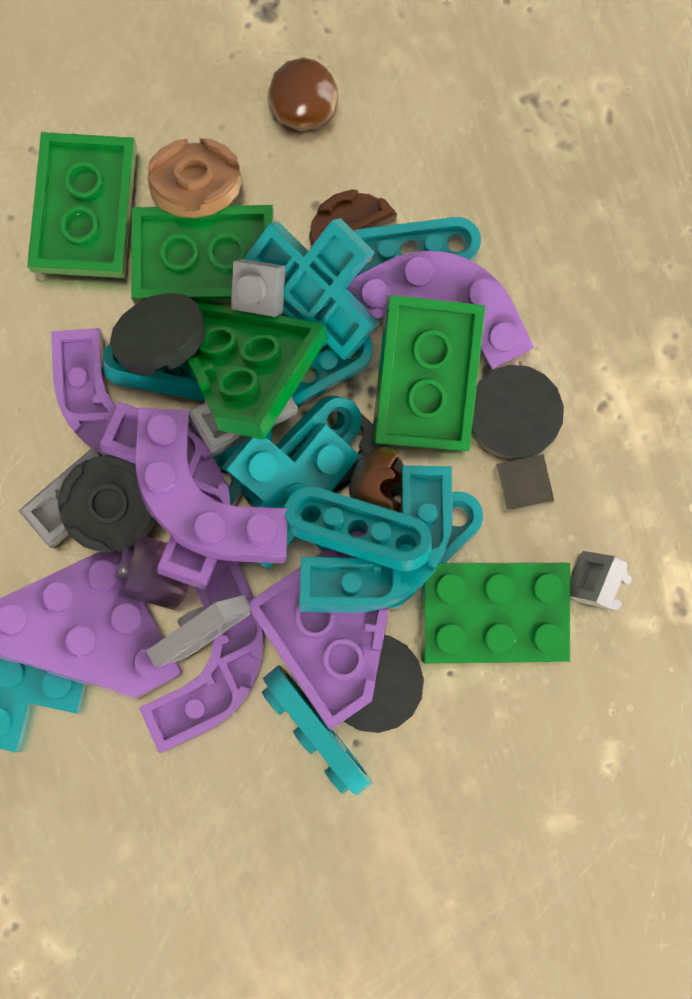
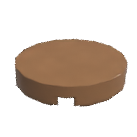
[147,138,242,218]

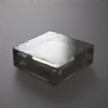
[495,454,554,512]

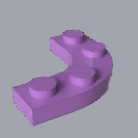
[346,251,535,369]
[51,328,199,455]
[100,401,230,591]
[135,408,287,563]
[139,560,264,754]

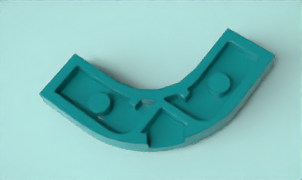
[300,465,453,613]

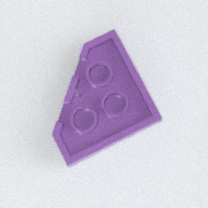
[248,530,389,730]
[0,552,182,700]

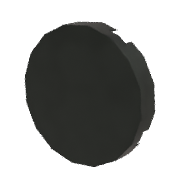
[110,293,206,376]
[472,365,564,460]
[58,455,155,553]
[343,635,424,733]

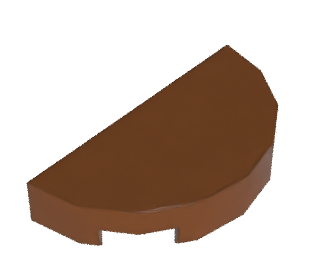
[309,189,397,247]

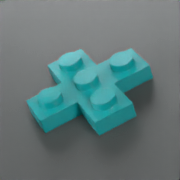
[244,218,380,360]
[221,423,360,570]
[0,659,87,753]

